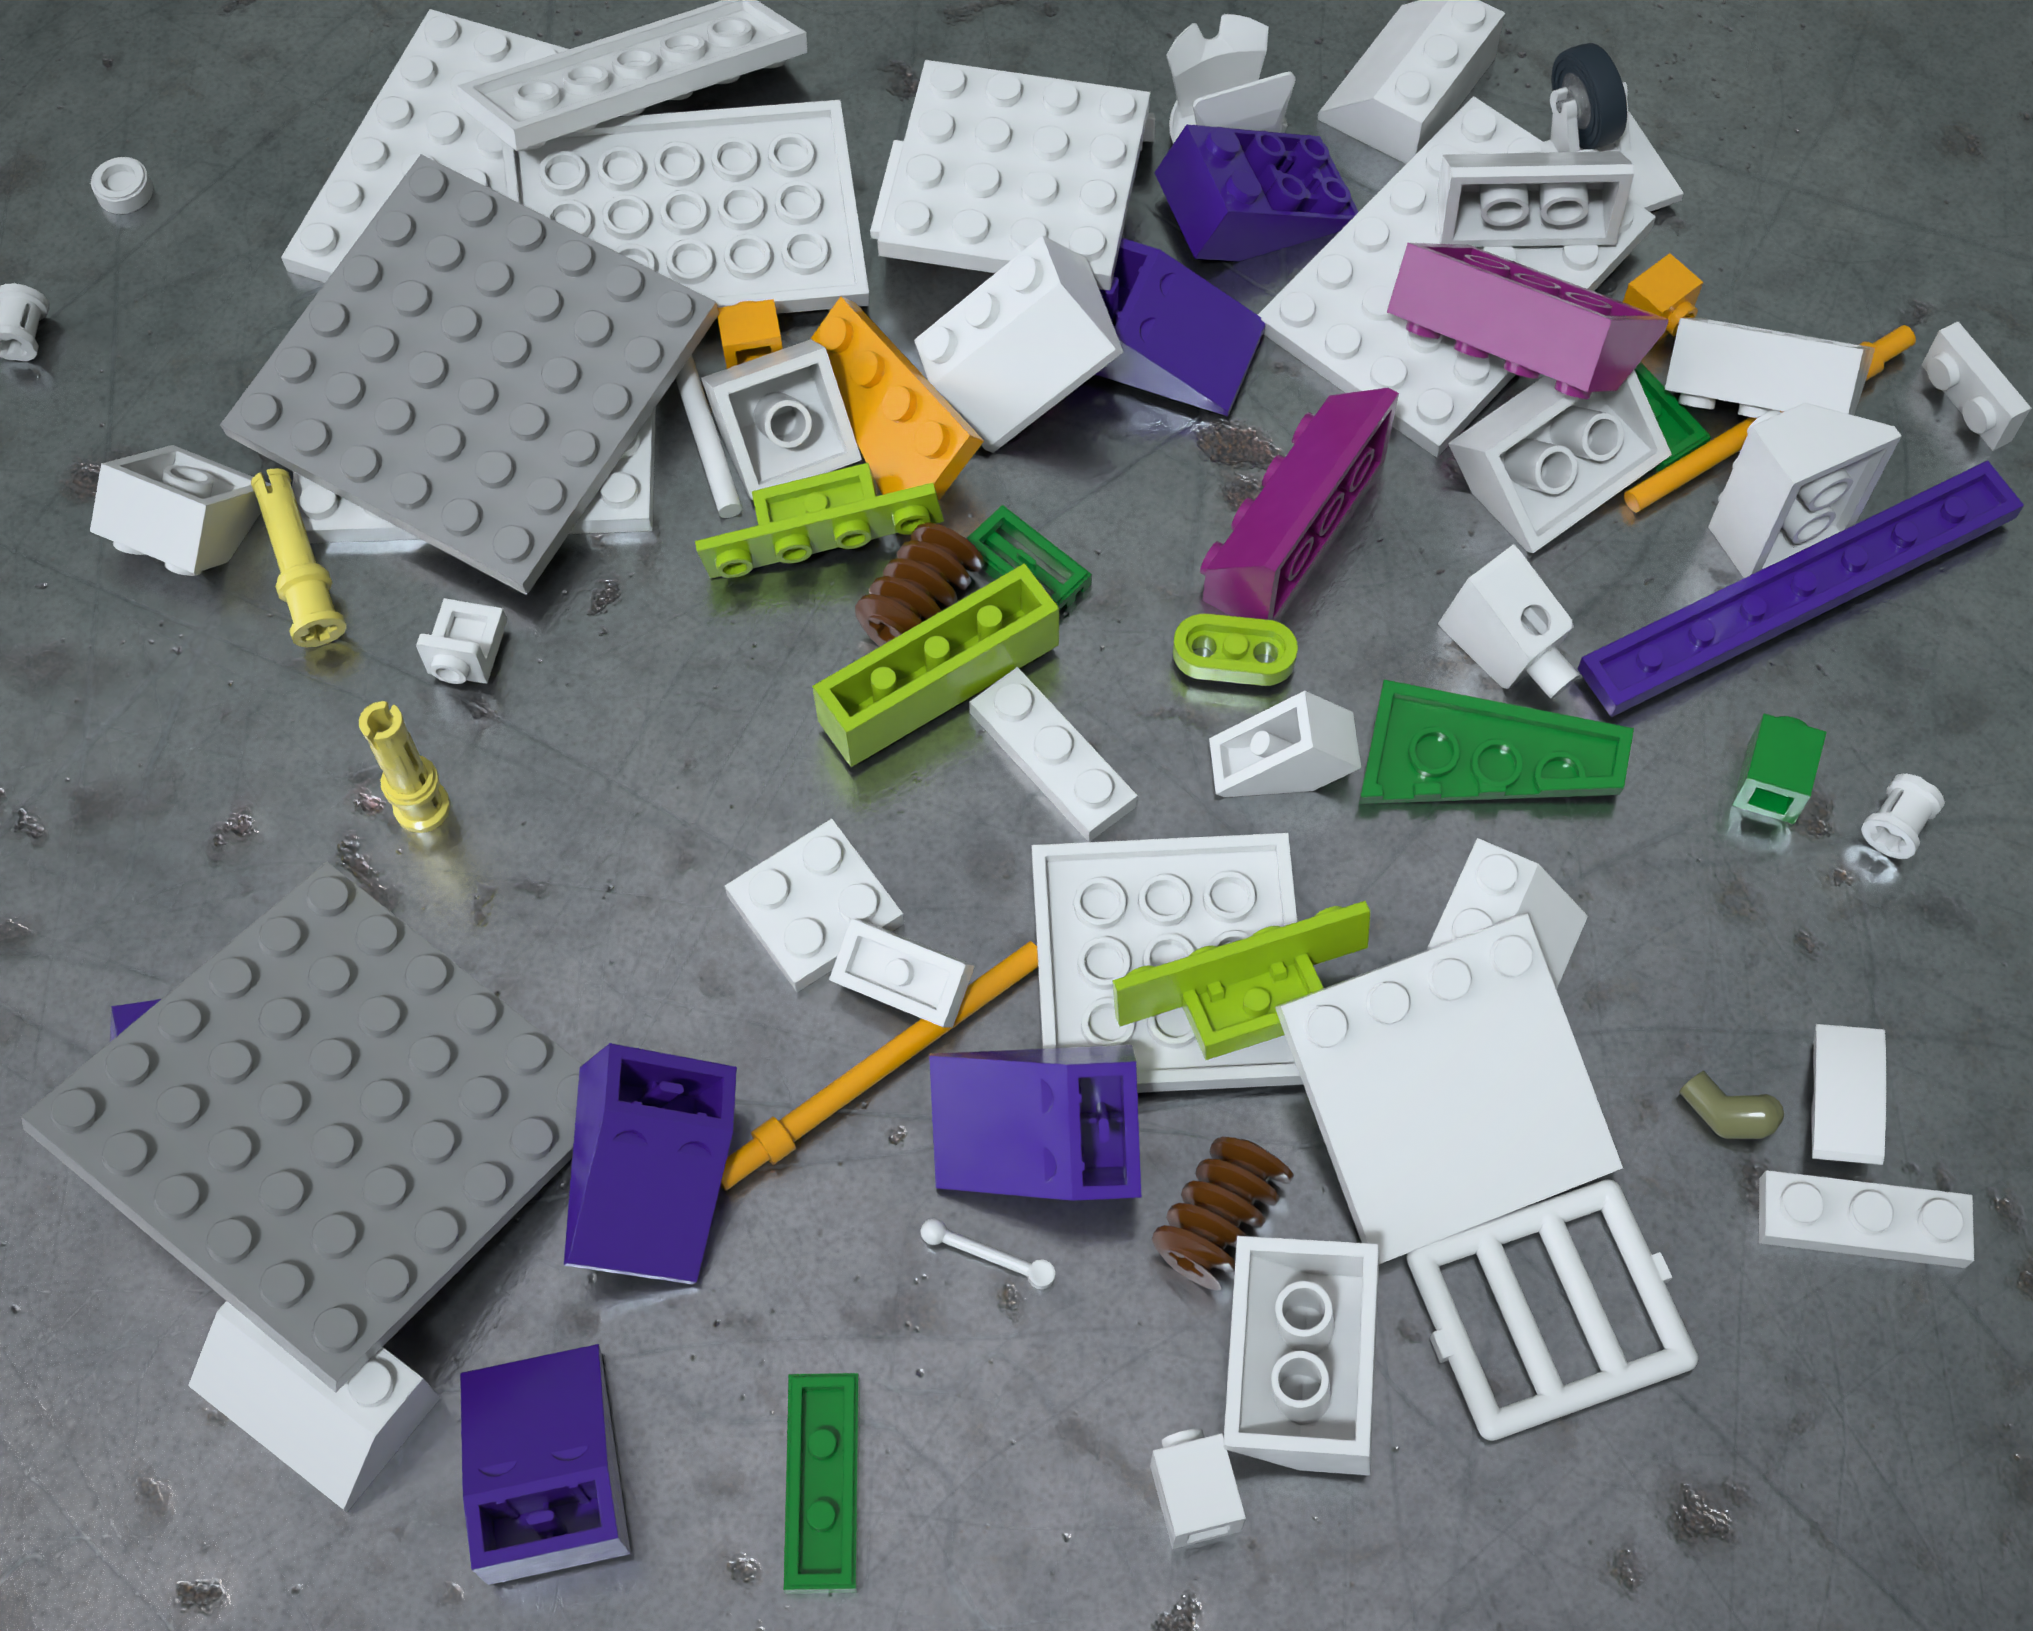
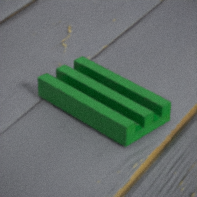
[966,505,1092,610]

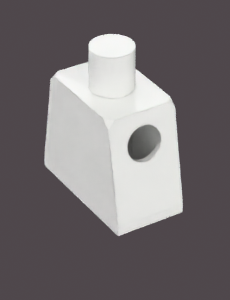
[1438,544,1580,699]

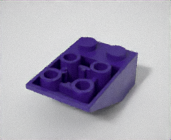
[1154,124,1359,261]
[1096,238,1265,416]
[564,1043,737,1284]
[929,1045,1142,1201]
[460,1344,631,1585]

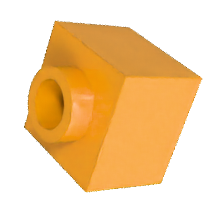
[1623,253,1703,344]
[717,299,783,369]

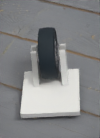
[1544,43,1684,212]

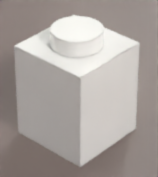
[1150,1429,1246,1549]

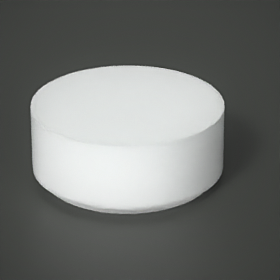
[91,157,153,214]

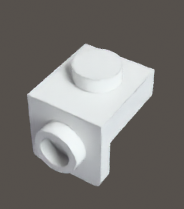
[416,598,507,684]

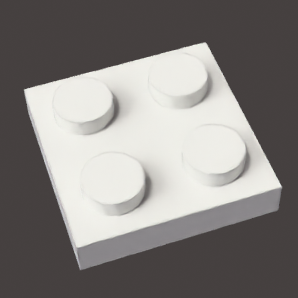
[725,819,904,993]

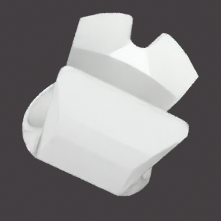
[1166,14,1296,144]

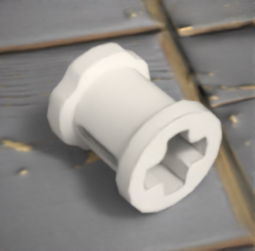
[0,283,50,361]
[1861,773,1945,859]

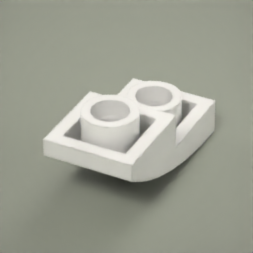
[1811,1024,1886,1165]

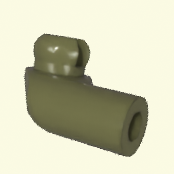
[1679,1071,1784,1139]

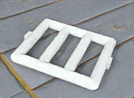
[1407,1179,1698,1441]

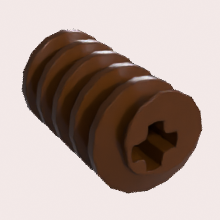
[855,522,985,647]
[1152,1136,1294,1290]

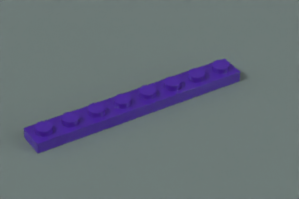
[1577,460,2024,717]

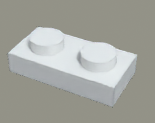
[1922,322,2031,451]
[829,919,975,1028]

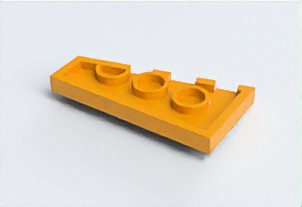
[810,296,984,500]

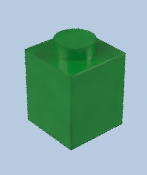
[1732,713,1827,824]

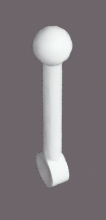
[920,1218,1055,1290]

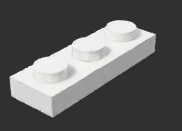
[969,667,1138,842]
[1759,1170,1974,1268]

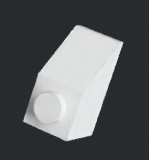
[1209,691,1361,797]

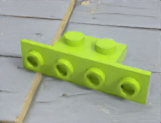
[695,463,944,579]
[1112,901,1370,1060]

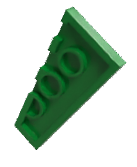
[1359,679,1634,804]

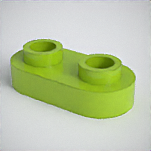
[1173,614,1298,686]

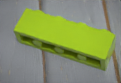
[812,563,1059,767]

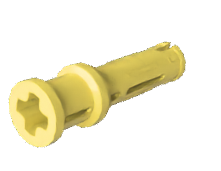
[251,468,347,647]
[359,701,451,833]

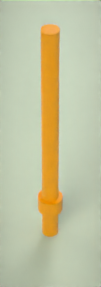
[1624,325,1916,513]
[720,941,1038,1191]

